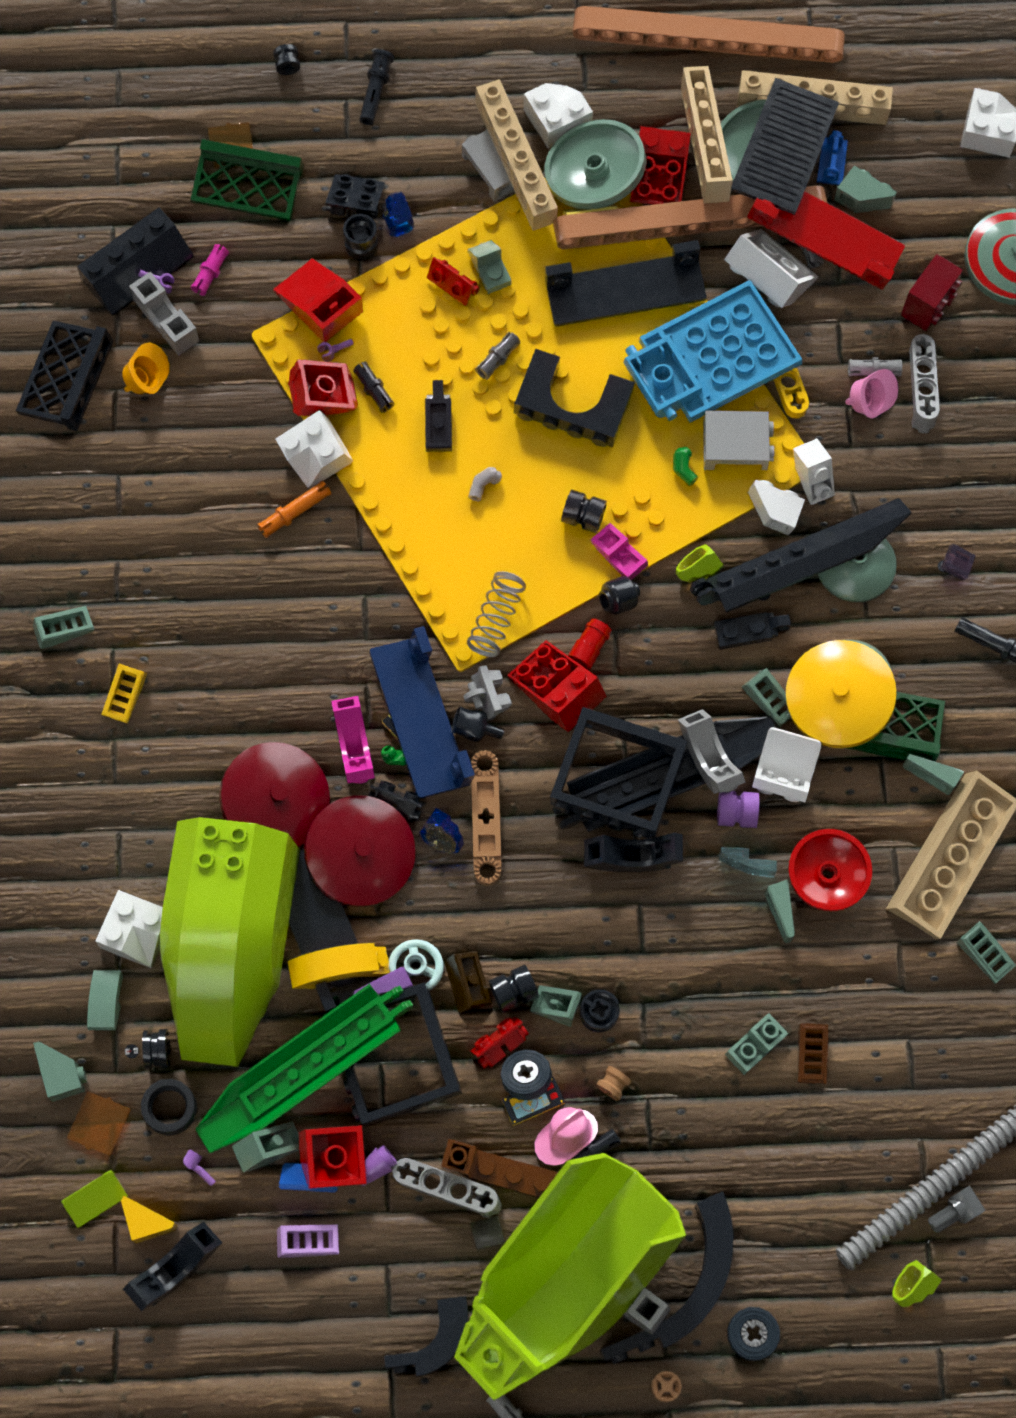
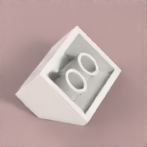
[724,229,818,308]

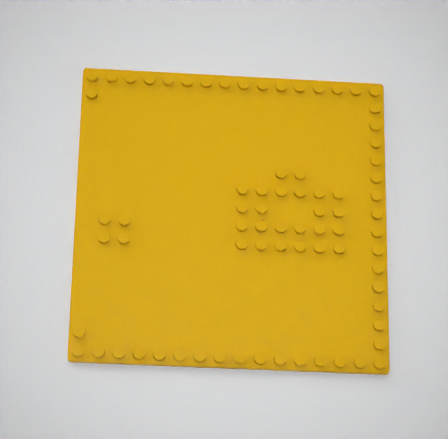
[252,178,804,672]

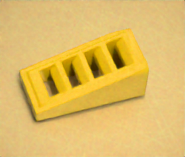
[101,664,147,724]

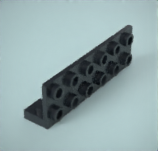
[545,240,707,327]
[289,849,374,1014]

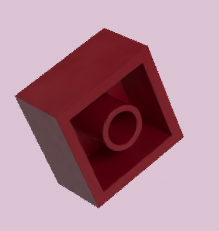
[901,254,963,332]

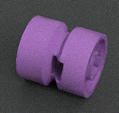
[717,791,759,828]

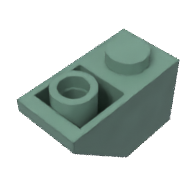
[834,166,897,213]

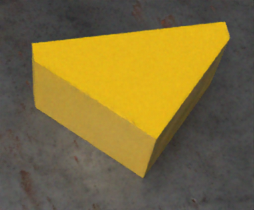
[121,1196,178,1243]

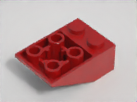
[630,126,691,205]
[273,258,363,342]
[507,640,607,732]

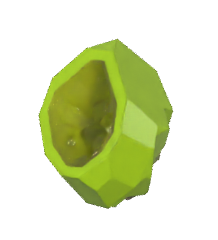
[676,544,724,583]
[892,1260,942,1307]

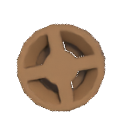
[596,1066,632,1101]
[651,1371,682,1402]

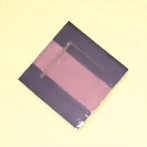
[941,544,976,580]

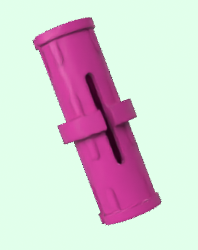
[191,244,229,296]

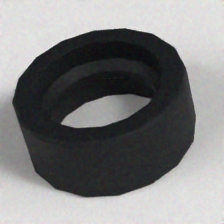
[141,1079,197,1136]

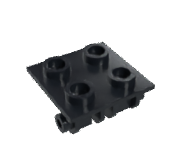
[325,174,385,219]

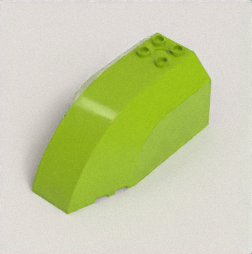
[160,817,300,1067]
[454,1153,686,1400]

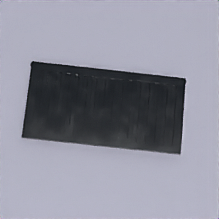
[731,78,839,215]

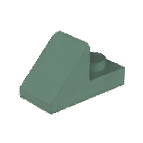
[468,240,512,294]

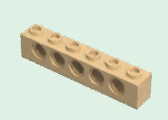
[681,66,733,203]
[737,70,893,125]
[476,79,558,231]

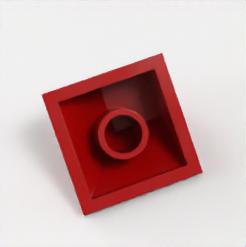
[298,1125,366,1189]

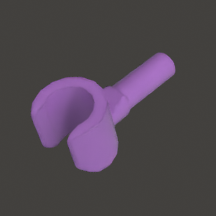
[138,270,174,293]
[317,339,353,362]
[183,1150,216,1186]

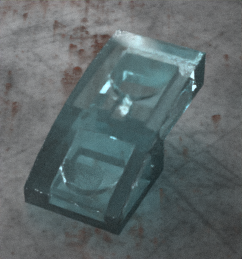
[719,847,777,878]

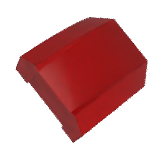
[288,359,358,416]

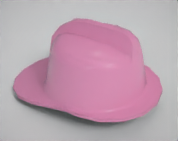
[845,369,898,419]
[535,1107,598,1166]

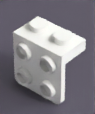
[752,727,821,802]

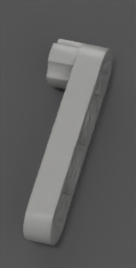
[910,334,940,433]
[392,1158,502,1218]

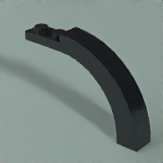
[600,1192,734,1365]

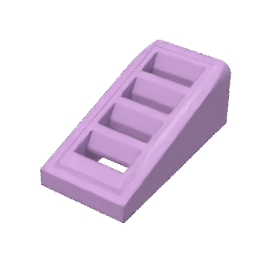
[277,1225,339,1258]

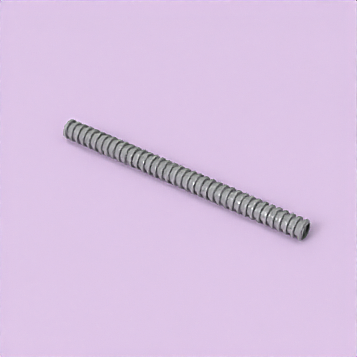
[836,1104,1016,1270]

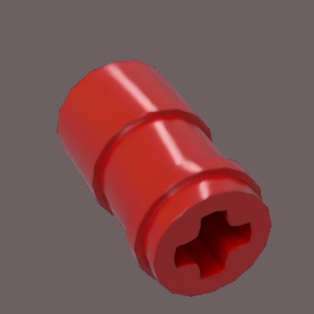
[568,618,612,671]

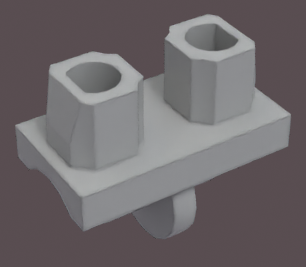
[463,665,512,721]

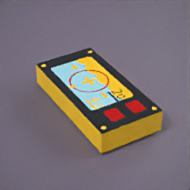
[502,1076,565,1126]

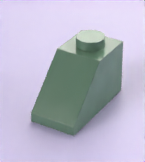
[33,1041,88,1102]
[232,1121,299,1173]

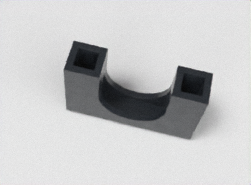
[514,349,635,447]

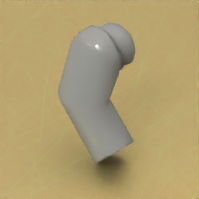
[468,467,502,501]

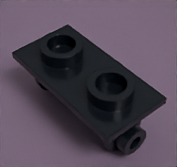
[368,780,427,822]

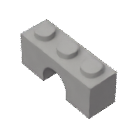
[129,272,199,356]

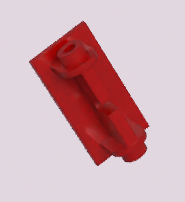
[426,257,480,306]
[470,1017,529,1069]

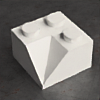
[524,83,593,148]
[960,88,1016,158]
[276,410,354,489]
[95,890,163,968]

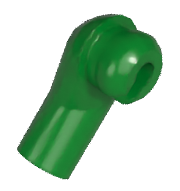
[673,447,698,486]

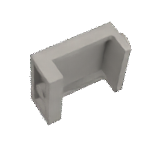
[462,129,514,202]
[703,411,774,470]

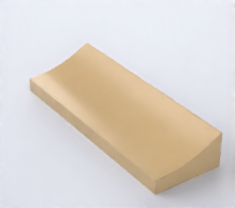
[885,771,1016,939]

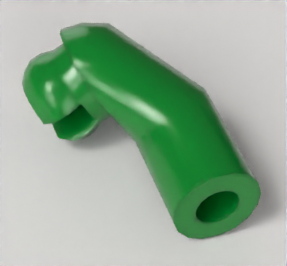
[381,745,406,766]

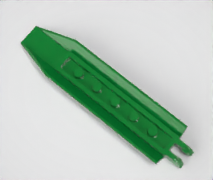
[195,984,413,1153]

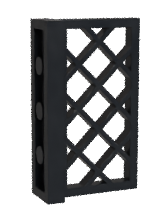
[16,320,114,431]

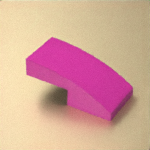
[591,523,648,580]

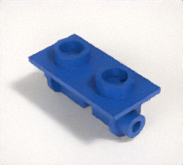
[817,131,848,185]

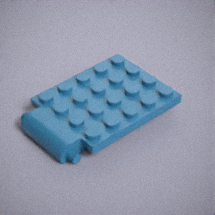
[623,280,802,423]

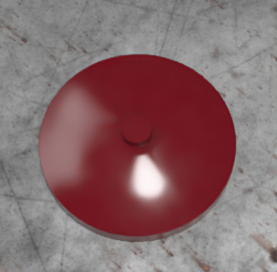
[219,742,330,847]
[304,795,415,907]

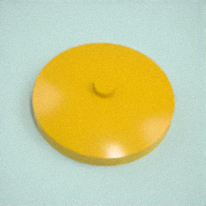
[786,640,896,748]

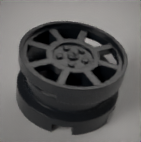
[580,990,620,1033]
[142,1029,171,1070]

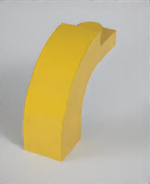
[288,943,390,989]

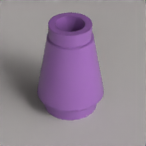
[362,1145,397,1186]

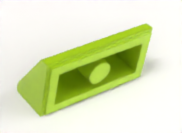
[61,1170,128,1228]

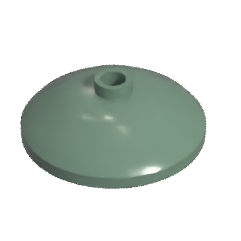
[818,539,896,602]

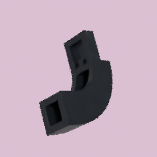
[584,832,683,872]
[123,1221,222,1311]
[384,1296,468,1377]

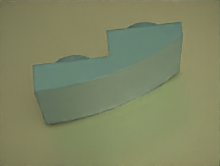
[87,970,123,1030]
[725,1013,788,1075]

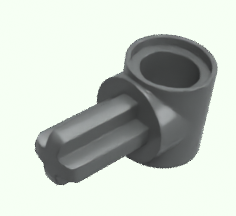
[928,1186,986,1233]

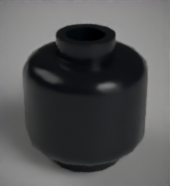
[599,576,640,615]

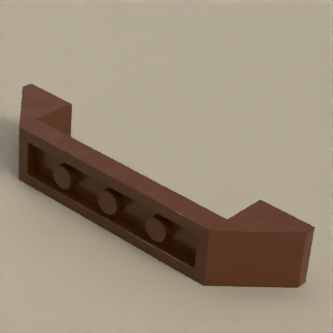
[441,1139,559,1198]

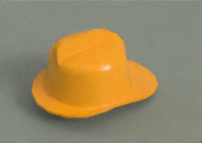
[122,342,170,394]

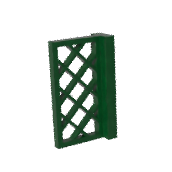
[190,139,304,221]
[846,692,945,762]

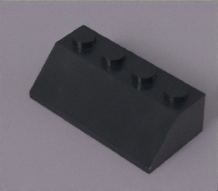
[77,207,194,317]

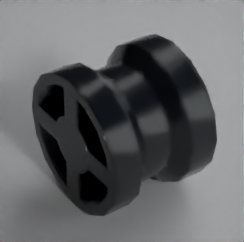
[273,44,301,75]

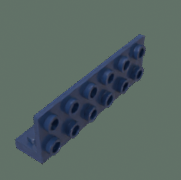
[369,626,475,799]

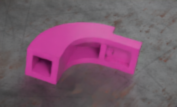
[331,696,375,784]

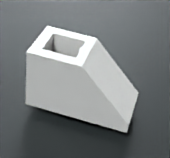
[793,439,835,505]
[748,480,805,535]

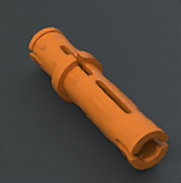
[257,480,331,538]

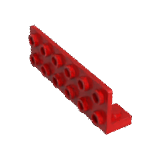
[747,191,905,290]

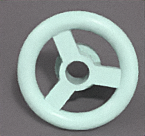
[388,939,444,991]

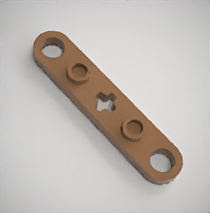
[471,750,501,886]

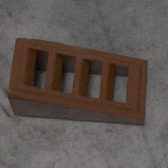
[797,1023,828,1084]

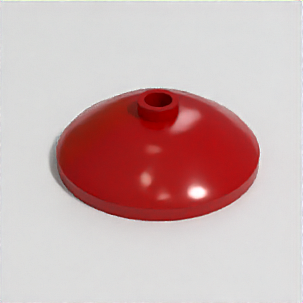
[788,829,872,911]

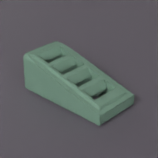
[33,606,94,649]
[742,668,791,727]
[903,754,964,795]
[764,880,795,944]
[957,921,1016,984]

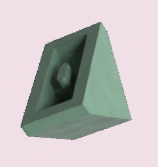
[530,985,582,1027]

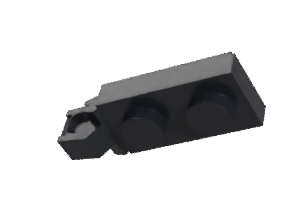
[425,380,452,452]
[714,612,791,650]

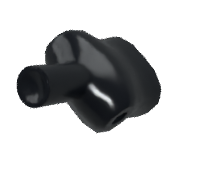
[451,706,504,742]

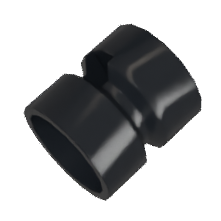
[343,214,378,261]
[561,489,607,533]
[488,965,539,1014]

